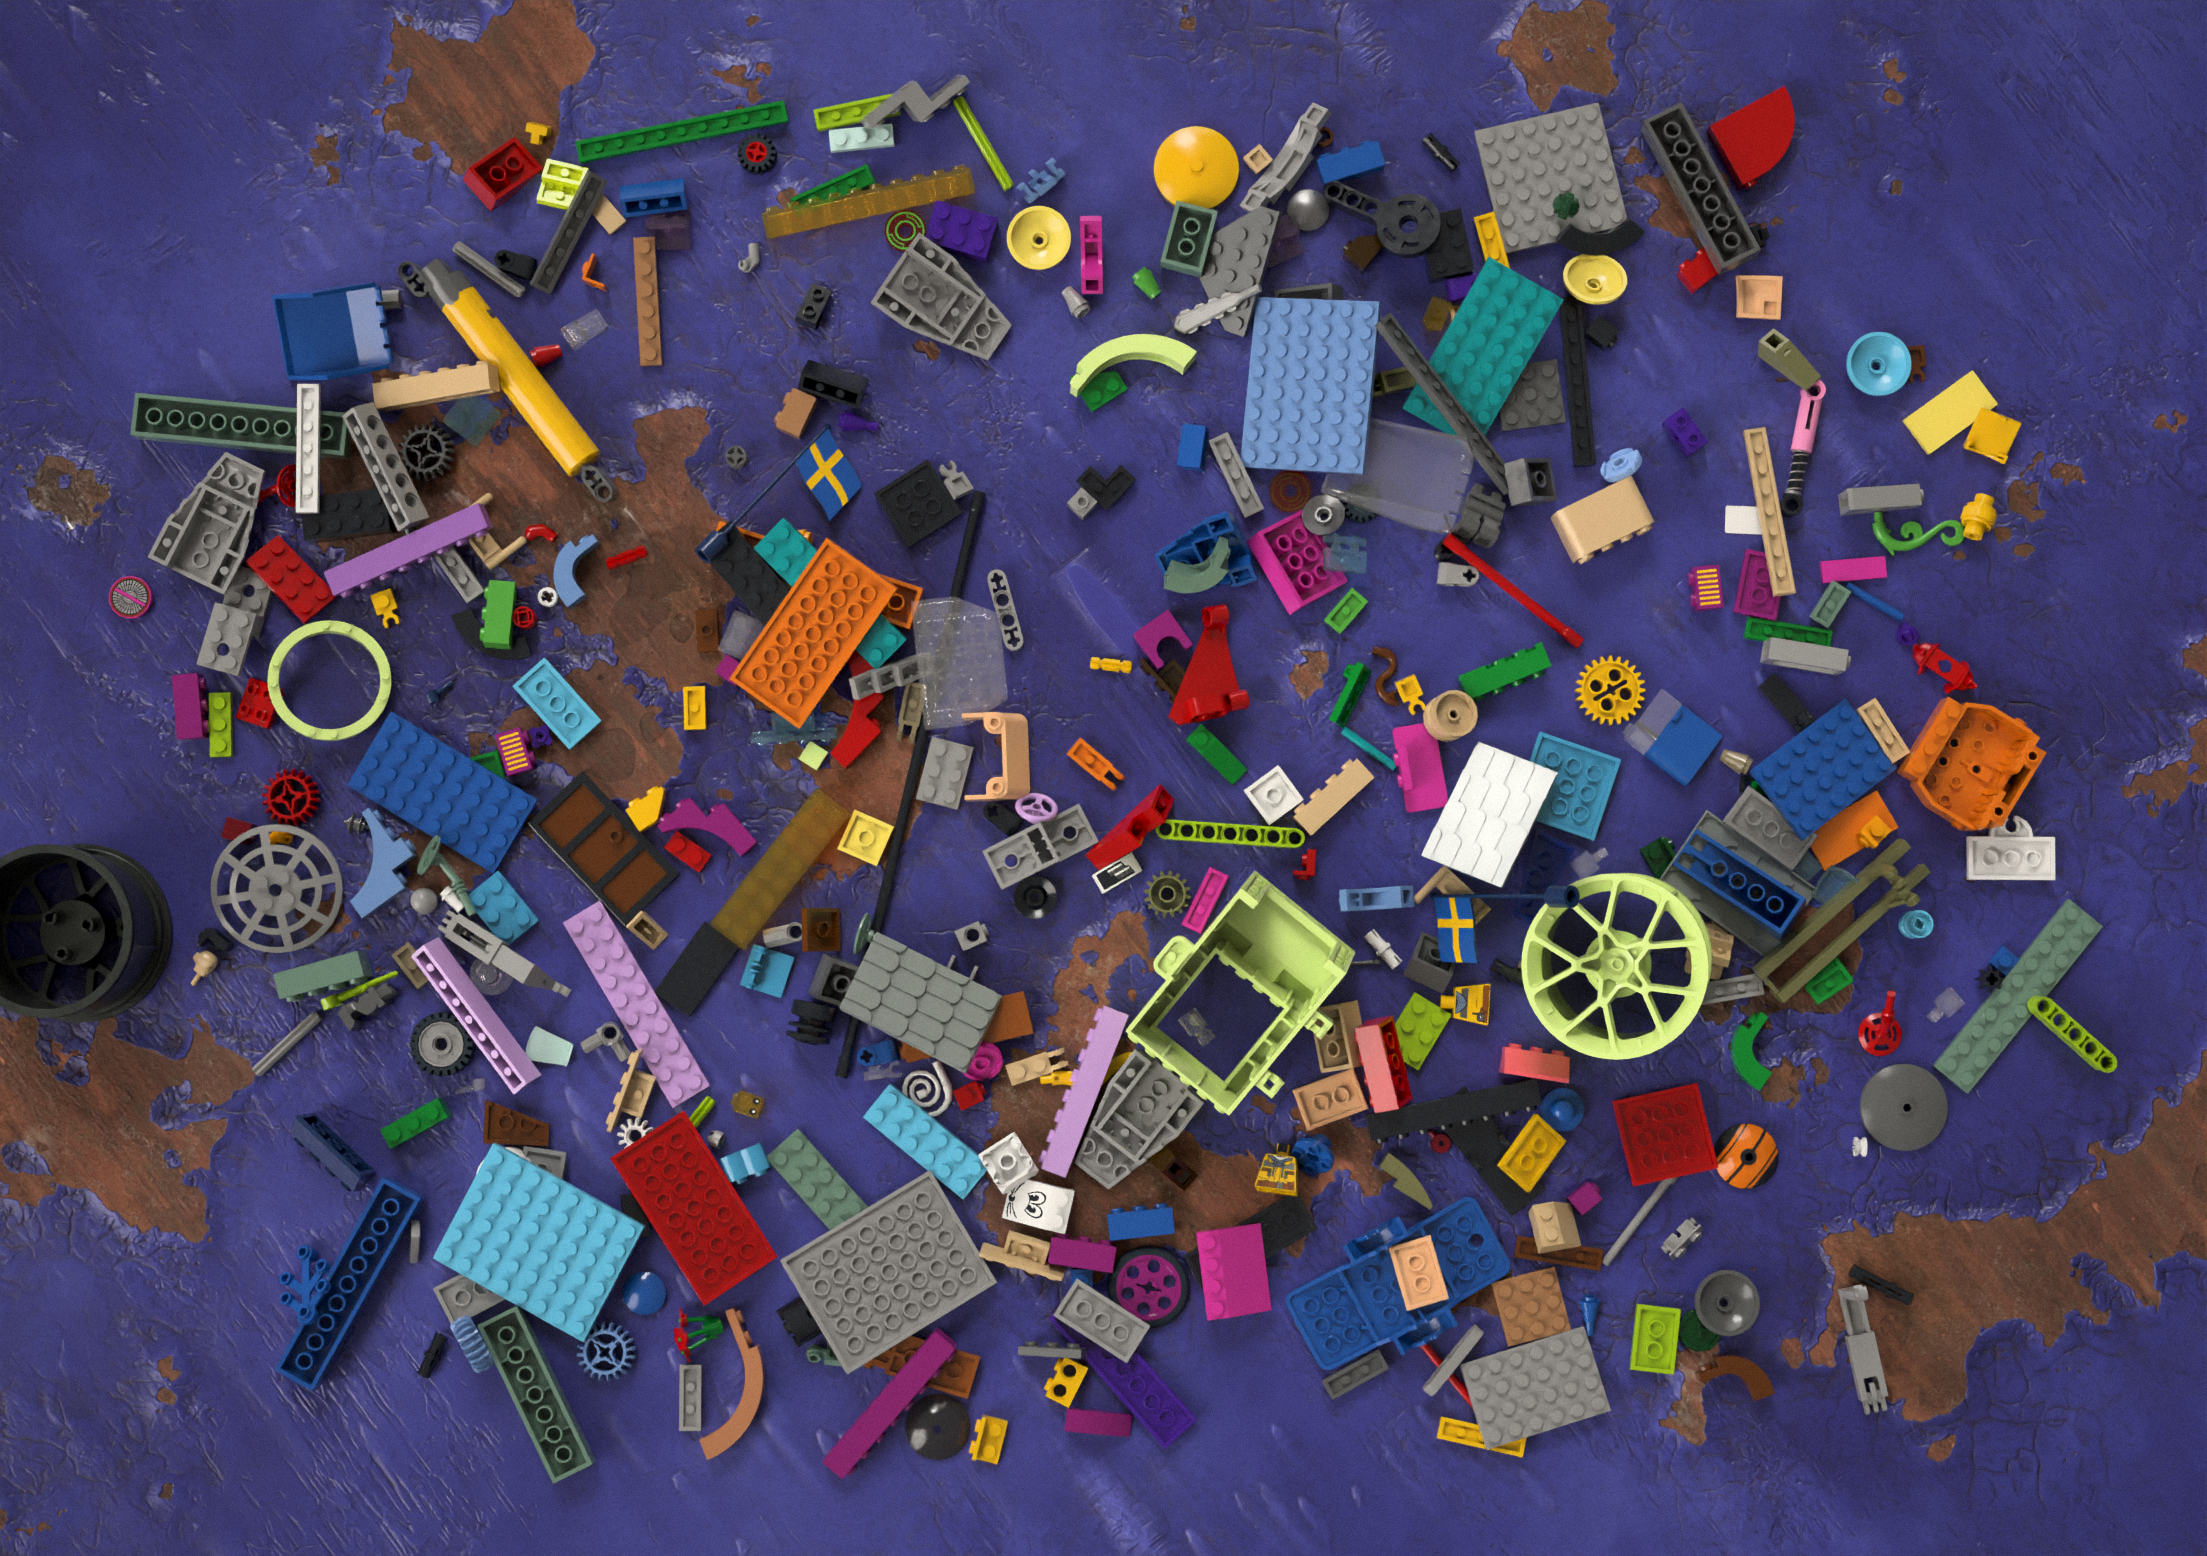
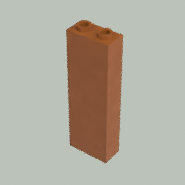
[899,991,1034,1063]

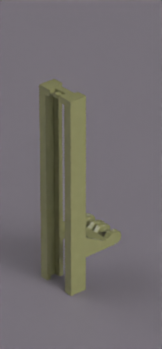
[1752,838,1930,1003]

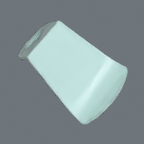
[525,1026,573,1067]

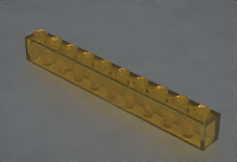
[761,164,976,239]

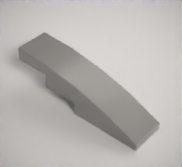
[849,652,932,700]

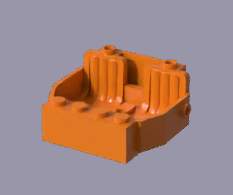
[1896,697,2046,831]

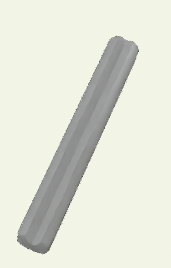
[452,241,526,298]
[252,1011,322,1076]

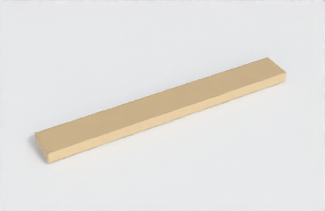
[1743,427,1796,597]

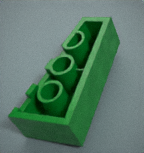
[1457,642,1551,703]

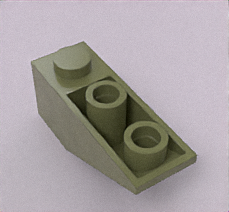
[1758,328,1821,391]

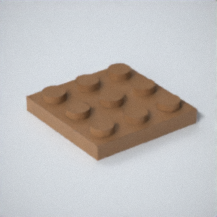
[1491,1266,1571,1347]

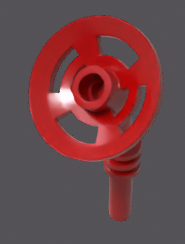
[257,464,296,507]
[1858,991,1902,1056]

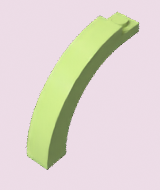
[1070,334,1197,398]

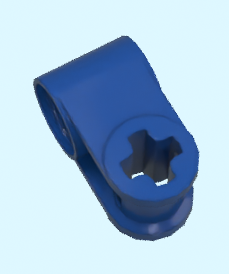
[857,1039,900,1067]

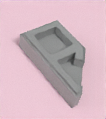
[409,1220,420,1263]

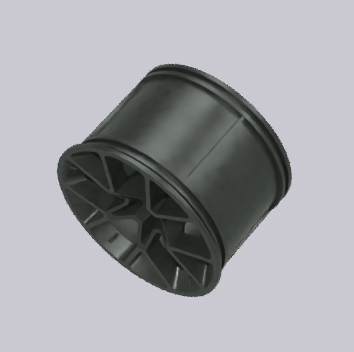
[0,844,172,1023]

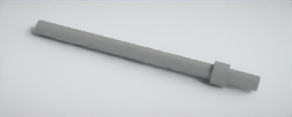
[1602,1178,1677,1267]

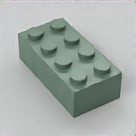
[273,951,373,1002]

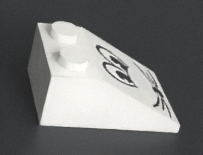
[1002,1179,1075,1234]

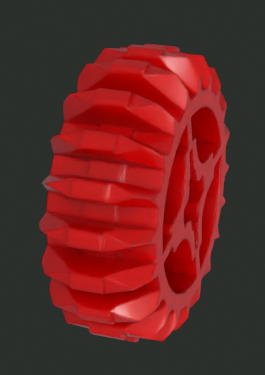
[262,769,321,826]

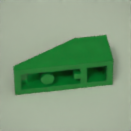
[1186,724,1247,785]

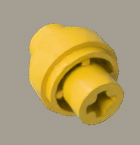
[1960,493,1997,541]

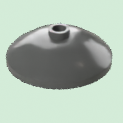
[1694,1270,1760,1336]

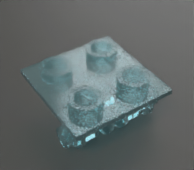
[442,395,502,447]

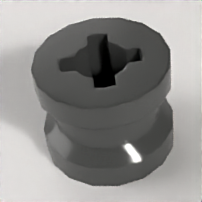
[725,446,748,469]

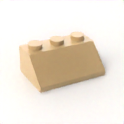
[1313,1000,1363,1073]

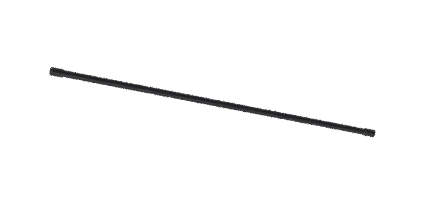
[835,490,986,1079]

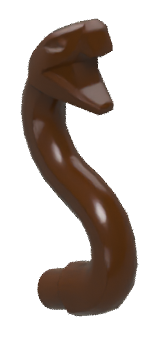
[1372,646,1399,707]

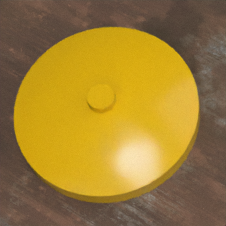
[1154,126,1239,209]

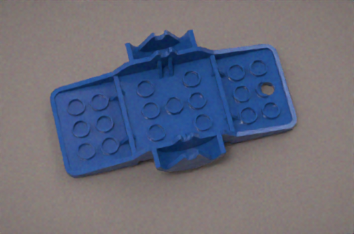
[1285,1197,1510,1370]

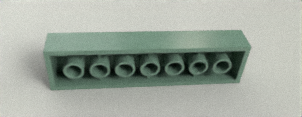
[477,1306,597,1484]

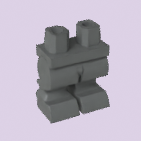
[1452,483,1506,549]
[337,983,398,1031]

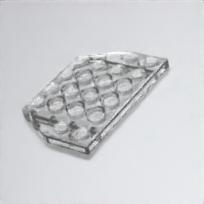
[911,596,1008,730]

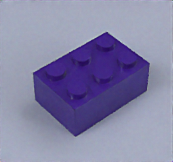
[926,200,999,264]

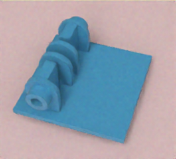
[740,944,795,998]

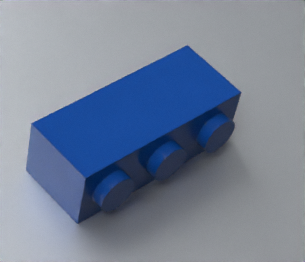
[1316,140,1386,189]
[620,178,688,217]
[1107,1203,1175,1241]

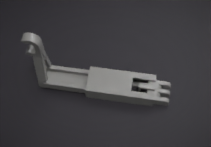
[437,910,571,997]
[1837,1284,1888,1415]

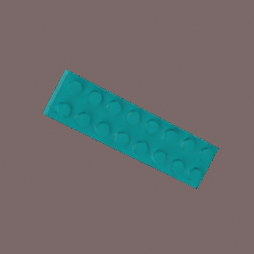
[753,518,907,669]

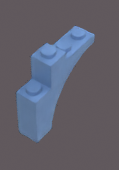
[350,808,417,919]

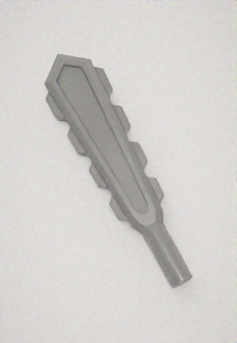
[1174,283,1262,334]

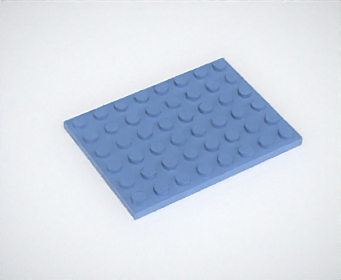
[1240,297,1382,475]

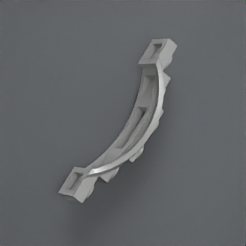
[1239,103,1331,213]

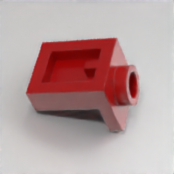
[1293,849,1316,880]
[952,1080,987,1111]

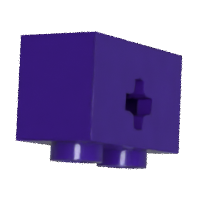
[1662,407,1708,458]

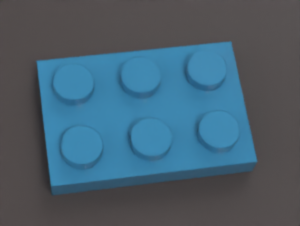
[468,871,540,945]

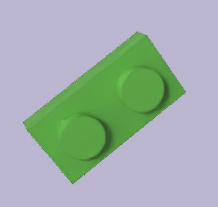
[1324,588,1368,635]

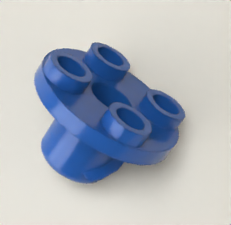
[1540,1088,1584,1131]
[1291,1134,1335,1174]

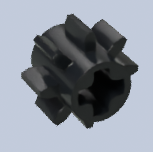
[1749,224,1770,248]
[1975,966,2004,993]

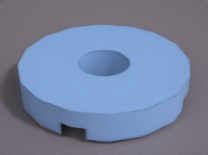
[1600,448,1642,482]

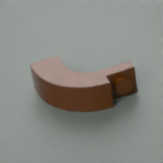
[1695,1354,1775,1401]

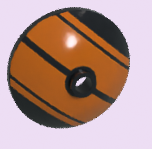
[1714,1123,1779,1189]

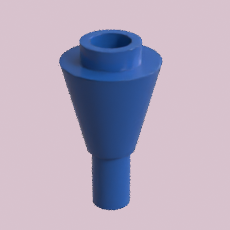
[1579,1294,1601,1336]

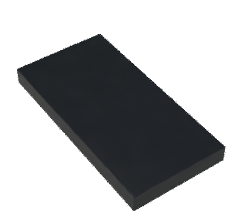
[654,921,740,1017]

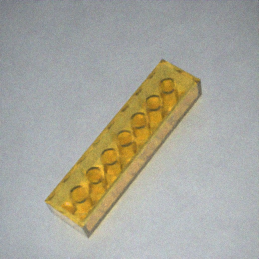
[710,788,852,951]

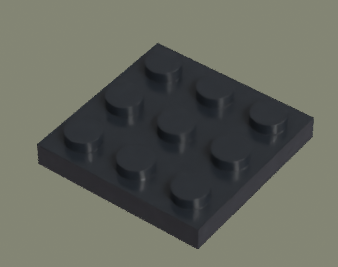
[874,459,963,548]

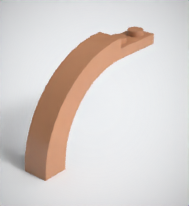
[699,1306,765,1460]

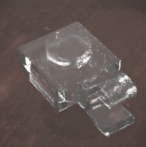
[1569,847,1608,879]
[1926,987,1965,1022]
[1178,1007,1216,1047]
[863,1061,902,1081]

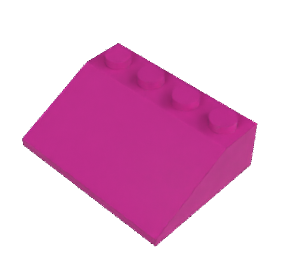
[1246,510,1348,615]
[1196,1223,1272,1321]

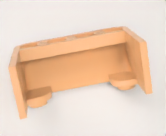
[962,712,1030,802]

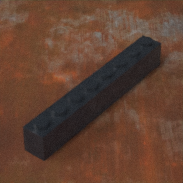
[1365,1078,1542,1144]

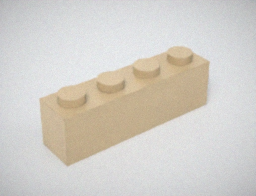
[1293,759,1374,836]

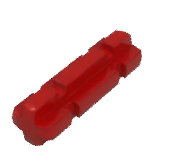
[606,545,648,570]

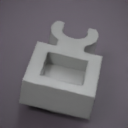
[938,461,974,500]

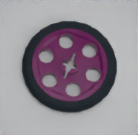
[1107,1246,1190,1329]

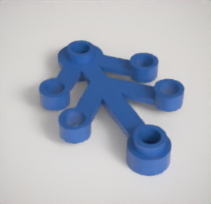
[279,1245,331,1325]

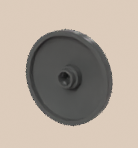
[1859,1064,1948,1151]

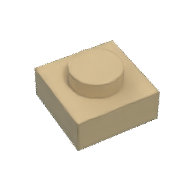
[1243,144,1273,175]

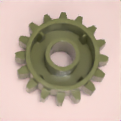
[1144,871,1191,918]

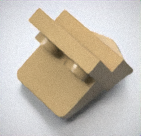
[1684,921,1734,980]

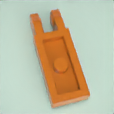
[1067,738,1125,791]

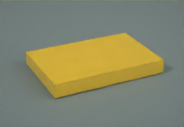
[1497,1114,1566,1193]

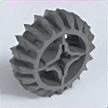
[398,423,456,482]

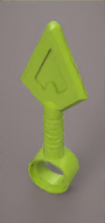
[320,971,398,1011]

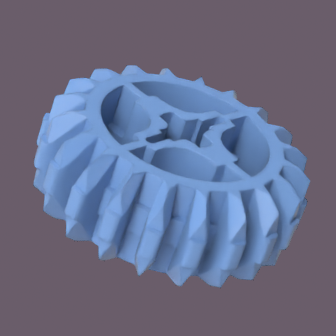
[450,1315,494,1373]
[577,1322,636,1381]

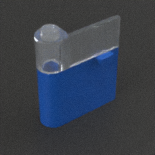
[1622,689,1723,787]

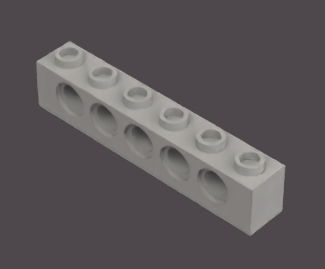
[342,402,429,531]

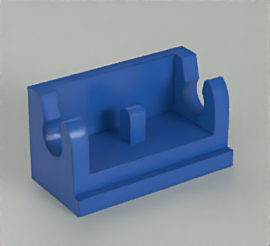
[1177,424,1209,472]

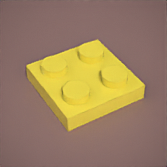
[837,810,894,866]

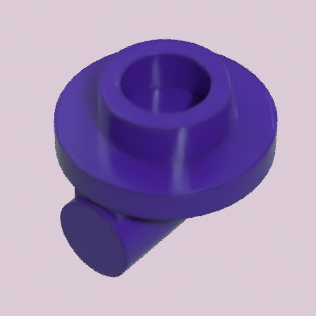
[1897,622,1921,645]

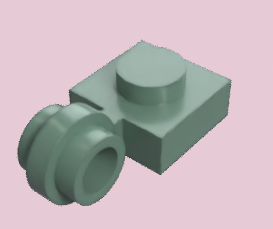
[806,1342,842,1367]

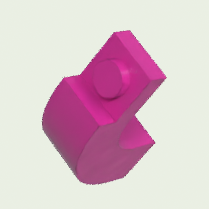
[1080,216,1103,294]

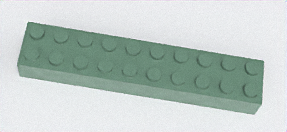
[130,393,352,460]

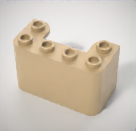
[1551,476,1654,564]

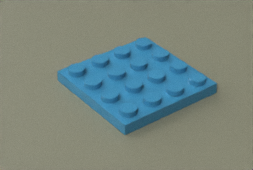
[1529,731,1621,841]

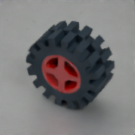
[737,133,777,175]

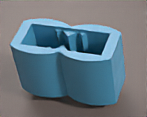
[720,1142,771,1185]

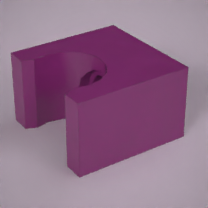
[1133,610,1193,672]

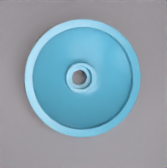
[1846,332,1911,396]

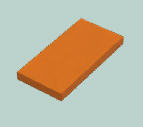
[1809,790,1899,871]

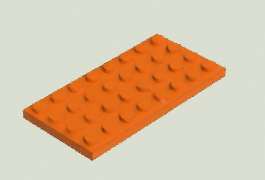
[729,538,898,729]

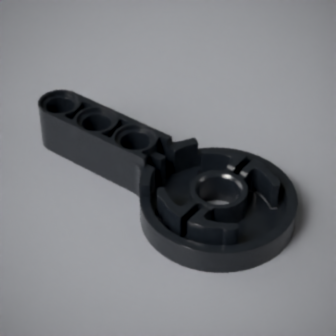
[1324,181,1442,258]

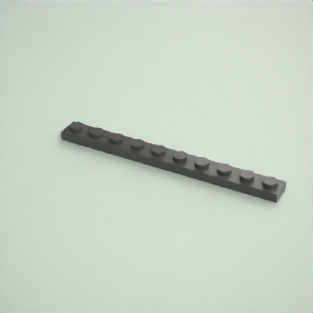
[1375,312,1509,495]

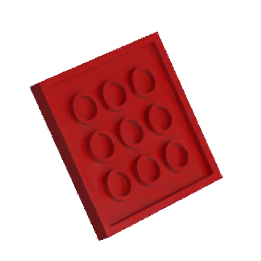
[1612,1083,1719,1187]

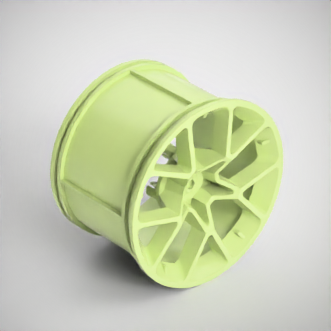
[1521,873,1713,1060]

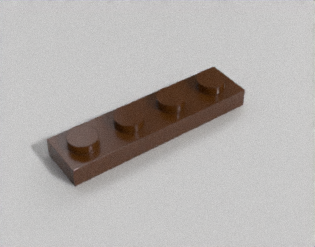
[1513,1235,1604,1271]

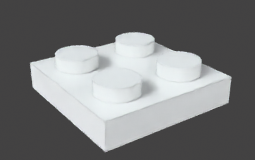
[1244,765,1304,825]

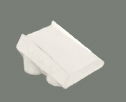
[978,1132,1039,1194]

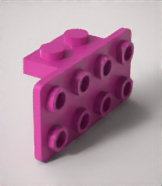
[1392,723,1448,813]

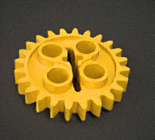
[1575,655,1646,726]

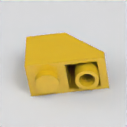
[626,786,667,832]

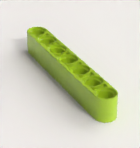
[1156,819,1305,849]

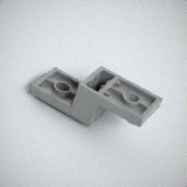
[860,75,970,128]
[197,566,273,677]
[982,804,1099,890]

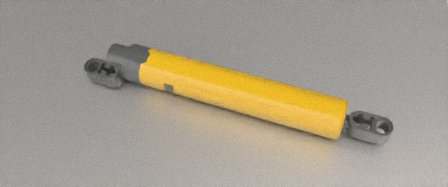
[398,258,619,503]

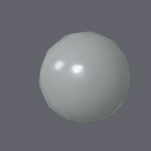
[410,888,438,915]

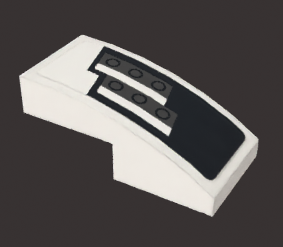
[1092,852,1142,894]

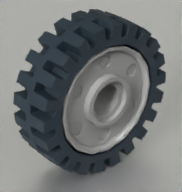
[409,1012,476,1076]

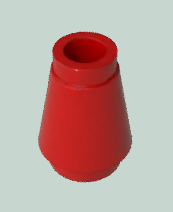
[529,344,563,367]

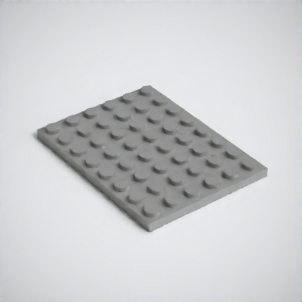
[780,1170,997,1374]

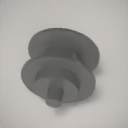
[344,813,370,836]

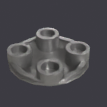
[1287,189,1329,232]

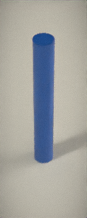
[1845,582,1905,621]

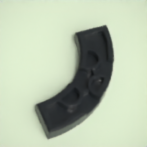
[1556,217,1645,255]
[451,609,532,660]

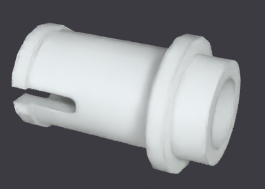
[439,886,464,913]

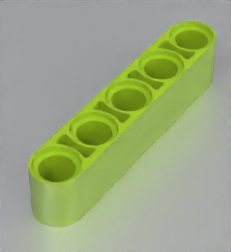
[2027,995,2118,1073]

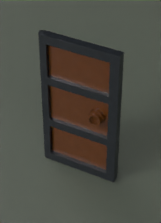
[527,771,681,927]

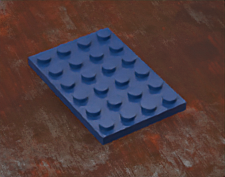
[1749,698,1897,841]

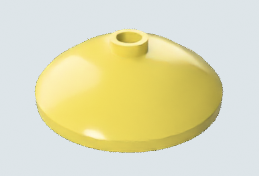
[1007,206,1071,270]
[1563,254,1627,305]

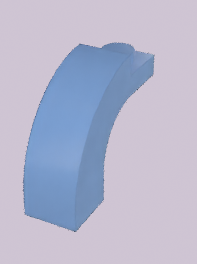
[553,534,601,609]
[1339,886,1414,912]

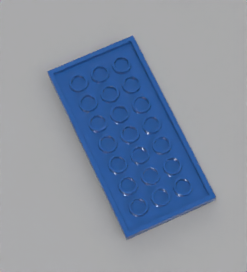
[348,711,539,874]

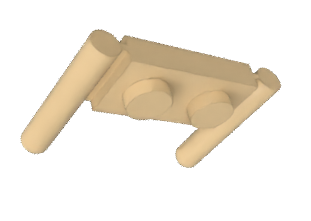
[469,493,527,570]
[1414,865,1491,925]

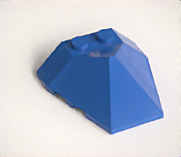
[1154,511,1258,588]

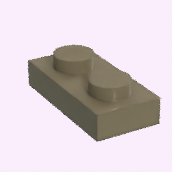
[391,942,429,989]

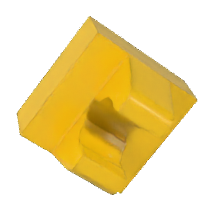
[525,122,552,145]

